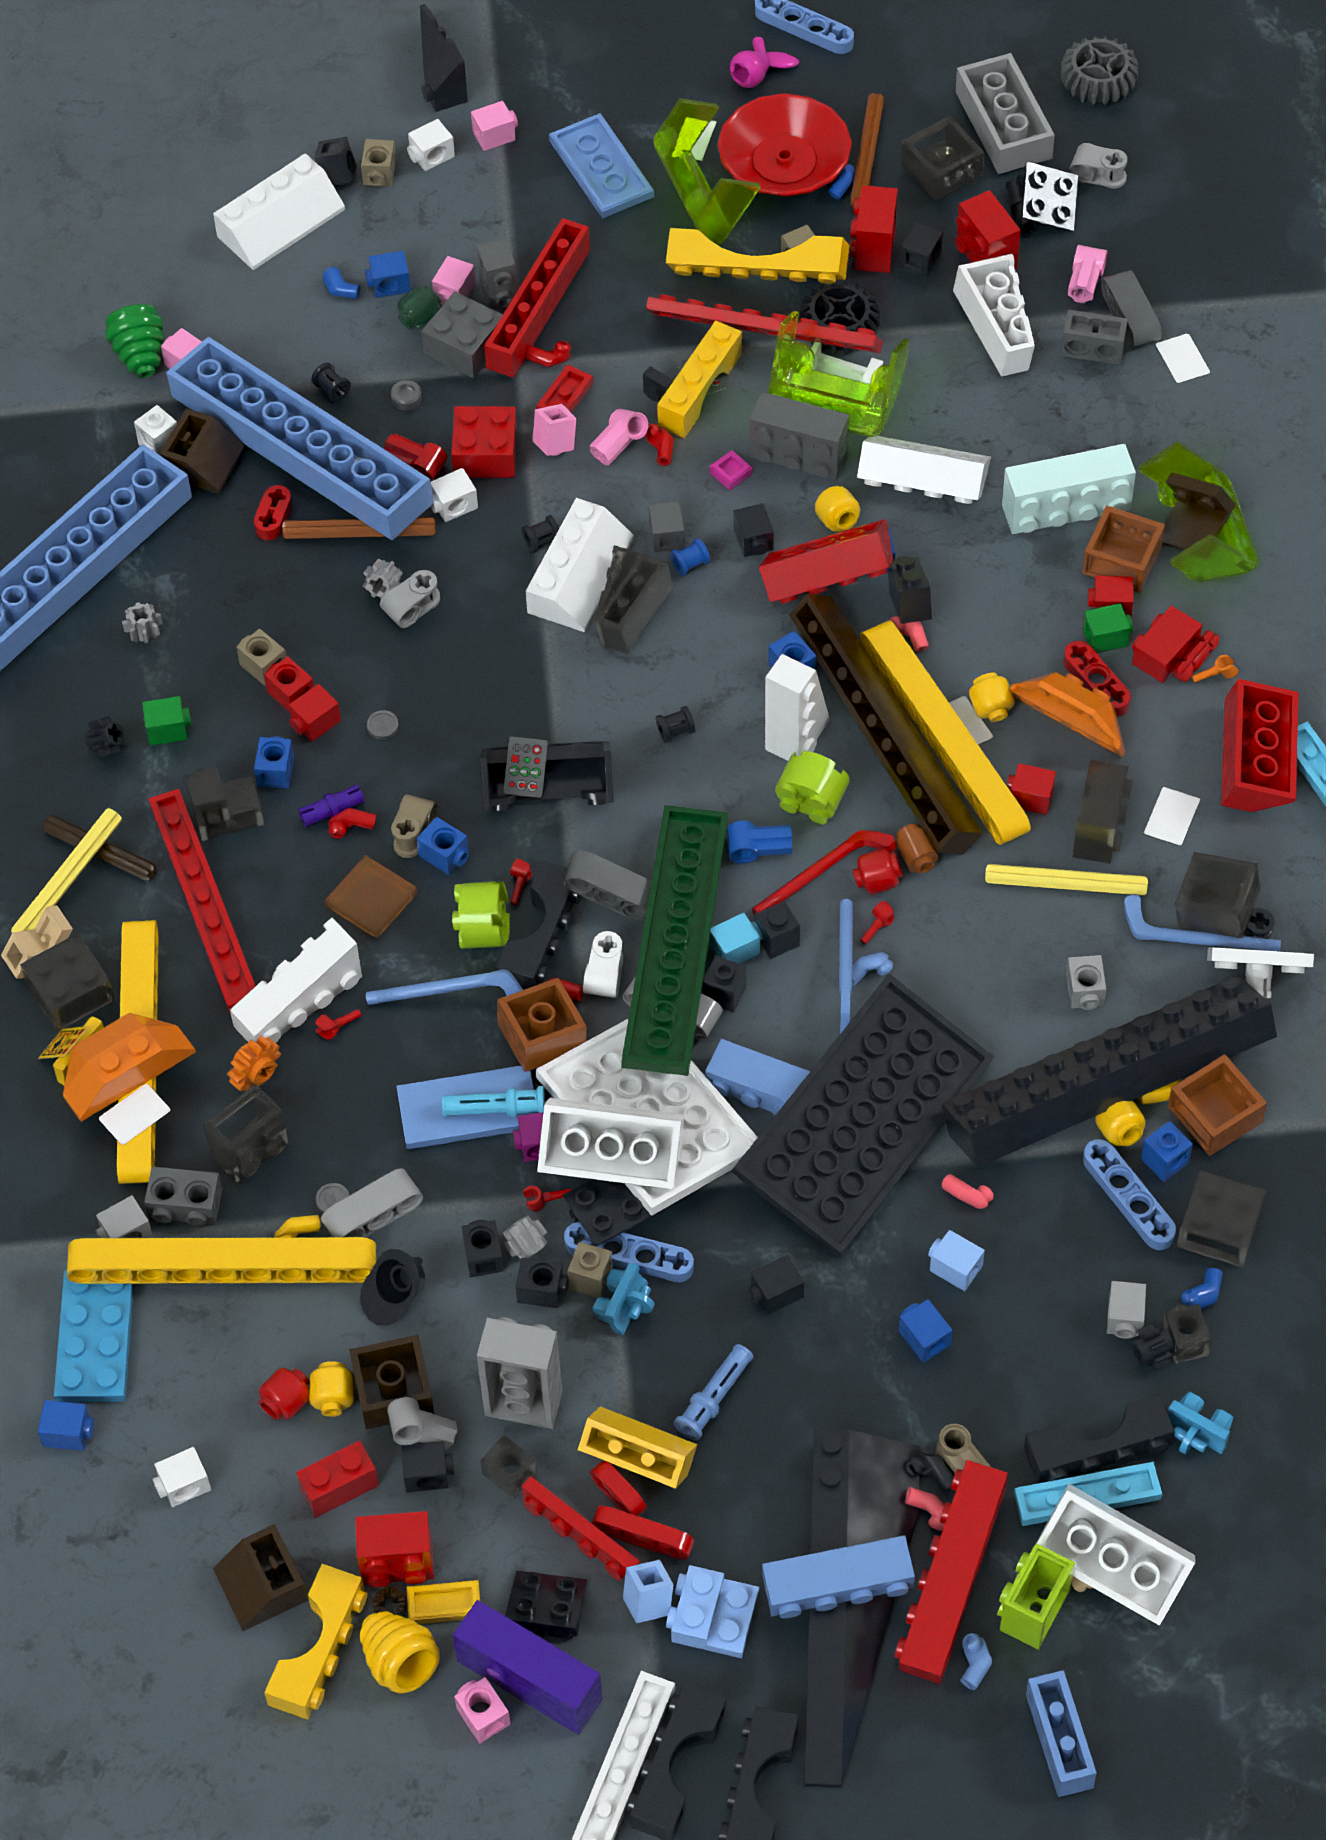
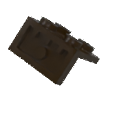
[1162,472,1236,557]

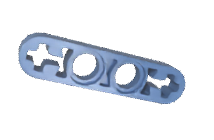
[755,0,854,54]
[1083,1139,1176,1250]
[564,1222,694,1282]

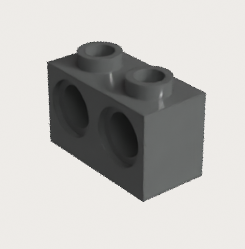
[476,238,518,309]
[1061,310,1128,365]
[144,1167,223,1226]

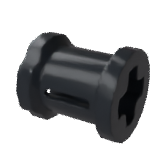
[311,362,351,402]
[521,515,559,552]
[655,706,696,743]

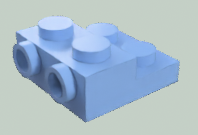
[666,1565,759,1659]

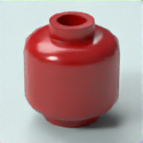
[852,848,903,895]
[258,1368,310,1420]

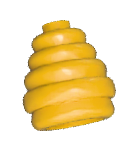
[360,1611,440,1694]

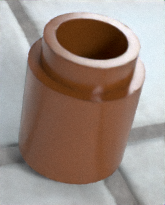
[896,824,938,874]

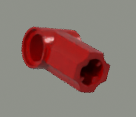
[383,433,448,482]

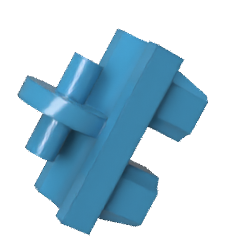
[593,1263,655,1335]
[1168,1392,1233,1455]

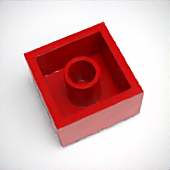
[850,185,898,273]
[955,190,1020,270]
[451,406,517,478]
[355,1511,434,1588]

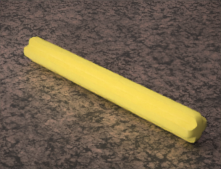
[11,808,122,933]
[985,864,1148,895]

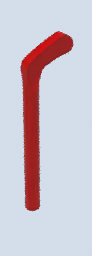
[752,830,897,915]

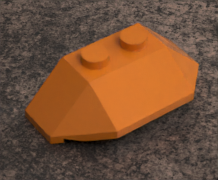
[1009,672,1125,757]
[63,1012,196,1122]

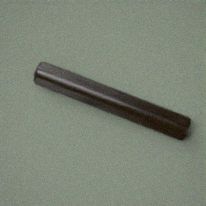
[43,815,157,881]

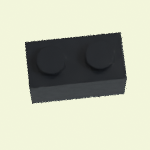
[888,556,932,624]

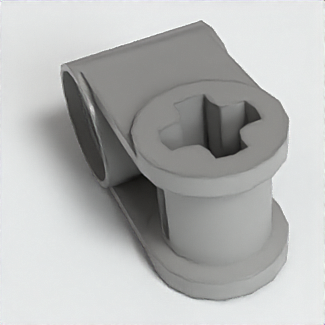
[1069,143,1127,189]
[380,570,440,629]

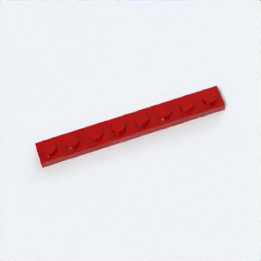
[646,294,883,354]
[148,789,256,1012]

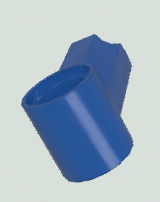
[727,821,792,864]

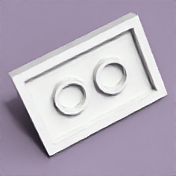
[1207,947,1314,998]

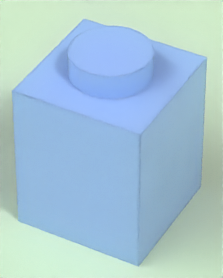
[928,1230,985,1291]
[623,1560,673,1623]

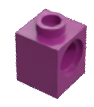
[513,1112,544,1162]

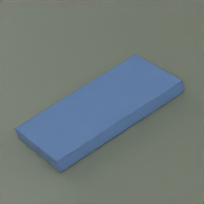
[549,113,654,219]
[396,1066,537,1150]

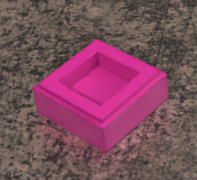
[709,450,753,490]

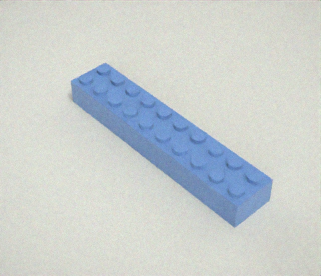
[166,336,434,540]
[0,444,192,671]

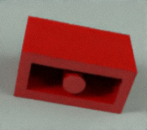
[1132,605,1202,683]
[296,1440,379,1518]

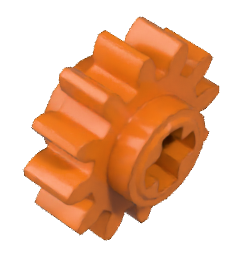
[227,1035,281,1093]

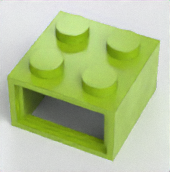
[997,1543,1075,1650]

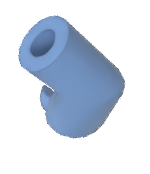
[852,952,893,986]
[960,1633,992,1690]

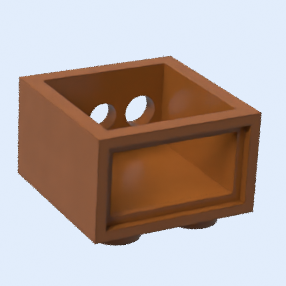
[1082,505,1165,593]
[1168,1054,1267,1156]

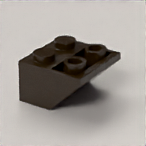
[159,408,245,494]
[213,1524,308,1631]

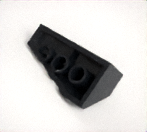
[420,4,468,112]

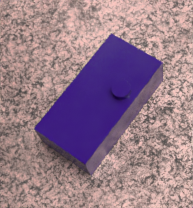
[453,1600,603,1735]

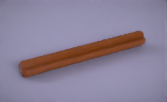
[850,93,884,208]
[282,517,436,539]

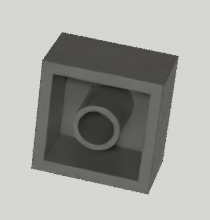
[421,291,503,378]

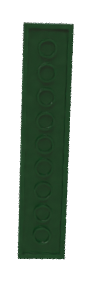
[621,805,728,1076]

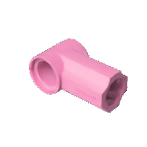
[1068,245,1108,304]
[589,409,648,466]

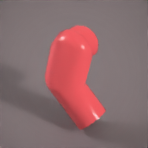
[890,616,929,652]
[942,1174,993,1209]
[905,1487,945,1531]

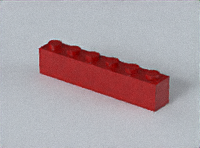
[484,218,590,378]
[894,1460,1008,1684]

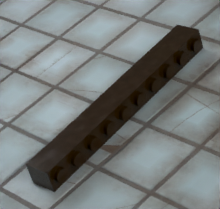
[789,593,983,855]

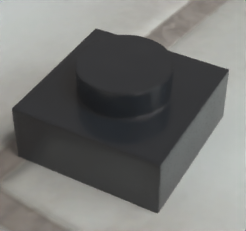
[643,366,674,402]

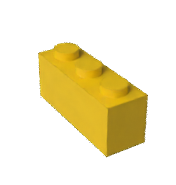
[578,1406,697,1489]

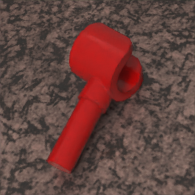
[510,859,532,906]
[860,901,894,945]
[315,1009,362,1040]
[523,1186,571,1212]

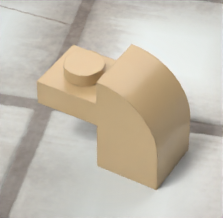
[1,905,73,979]

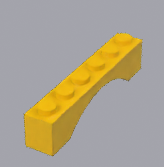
[666,228,850,284]

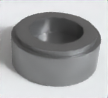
[391,380,422,411]

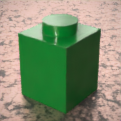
[1082,603,1133,653]
[142,696,192,746]

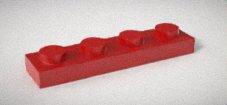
[521,1476,640,1580]

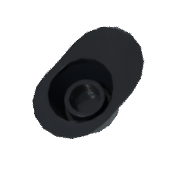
[360,1249,426,1326]

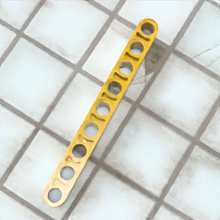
[860,620,1031,845]
[117,920,158,1184]
[67,1237,376,1284]

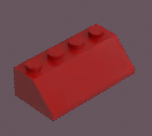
[759,519,893,604]
[1221,678,1299,812]

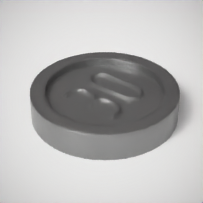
[367,710,399,740]
[316,1183,350,1213]

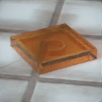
[325,855,417,938]

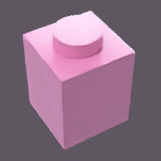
[471,101,518,151]
[432,256,476,305]
[161,328,202,369]
[533,404,576,456]

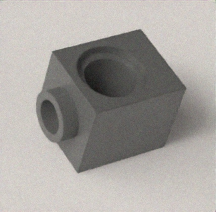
[649,501,685,553]

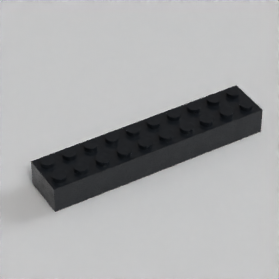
[941,975,1277,1167]

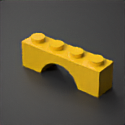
[657,320,742,439]
[264,1564,367,1720]

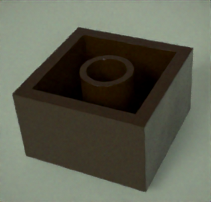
[349,1335,435,1430]

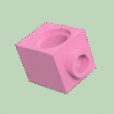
[454,1677,511,1744]

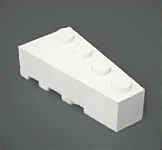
[953,254,1035,377]
[765,654,830,761]
[230,918,362,1043]

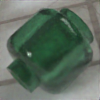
[397,285,441,330]

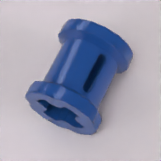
[670,538,711,577]

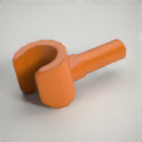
[1192,655,1239,683]

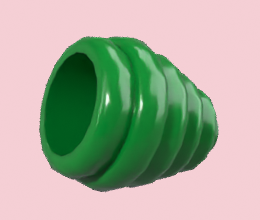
[105,304,164,378]

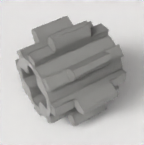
[363,559,403,599]
[122,602,162,643]
[502,1215,548,1259]

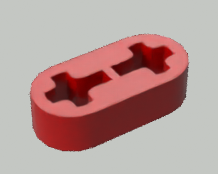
[254,485,292,540]
[589,1460,647,1516]

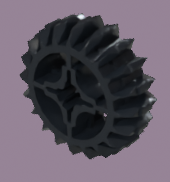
[799,280,880,355]

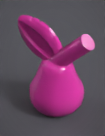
[730,37,799,88]

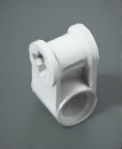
[583,931,623,998]

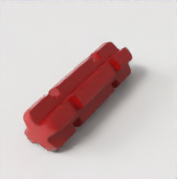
[1173,630,1220,682]

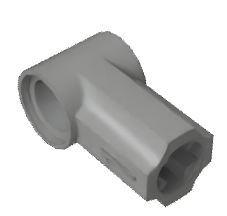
[387,1397,458,1450]

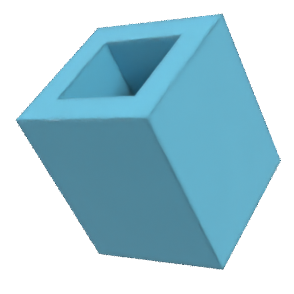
[709,913,763,964]

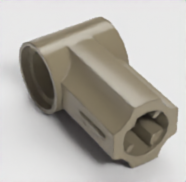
[935,1424,991,1473]

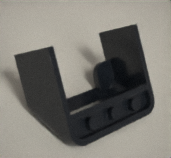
[480,741,614,811]

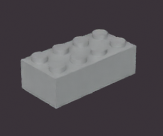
[955,53,1055,174]
[477,1317,563,1429]

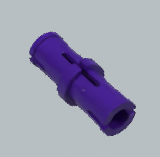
[298,784,365,828]

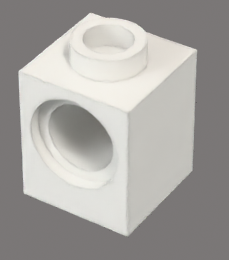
[407,119,455,171]
[134,405,177,454]
[430,468,478,522]
[152,1447,211,1507]

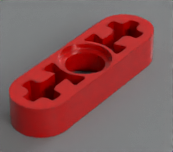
[1063,641,1131,717]
[591,1506,694,1560]

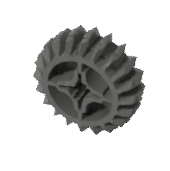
[1061,35,1139,106]

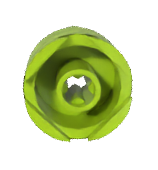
[775,751,850,825]
[452,881,510,949]

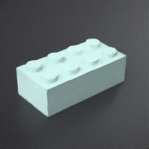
[1002,444,1136,534]

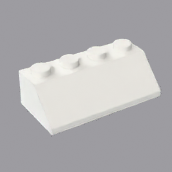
[213,153,345,270]
[857,435,991,504]
[526,498,634,632]
[537,1098,685,1189]
[1037,1484,1195,1626]

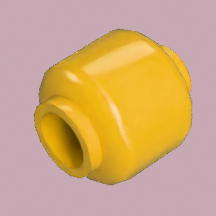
[815,486,860,532]
[969,672,1015,722]
[1095,1100,1146,1146]
[309,1362,355,1417]

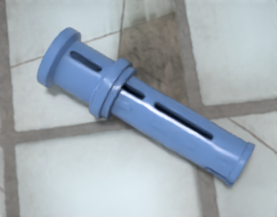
[673,1344,754,1441]

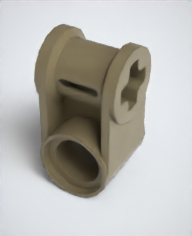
[391,794,439,858]

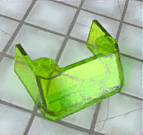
[654,98,761,245]
[768,311,910,437]
[1138,441,1260,582]

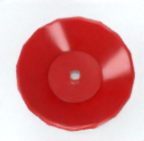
[717,93,852,197]

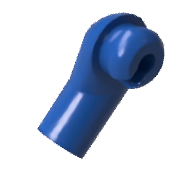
[828,164,855,200]
[322,266,360,299]
[1181,1268,1223,1310]

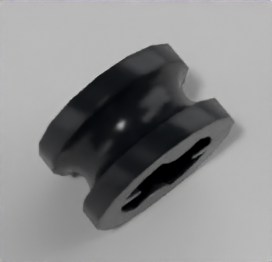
[1243,908,1275,939]

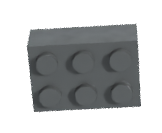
[750,391,849,480]

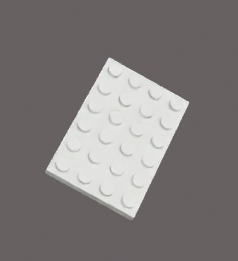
[536,1019,758,1216]

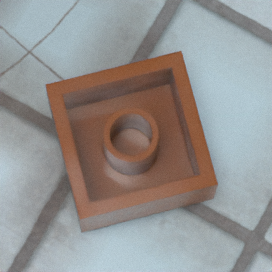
[497,978,587,1072]

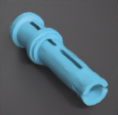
[442,1086,545,1118]

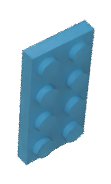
[54,1270,134,1402]

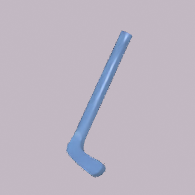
[1124,894,1281,952]
[839,899,853,1034]
[366,969,522,1005]

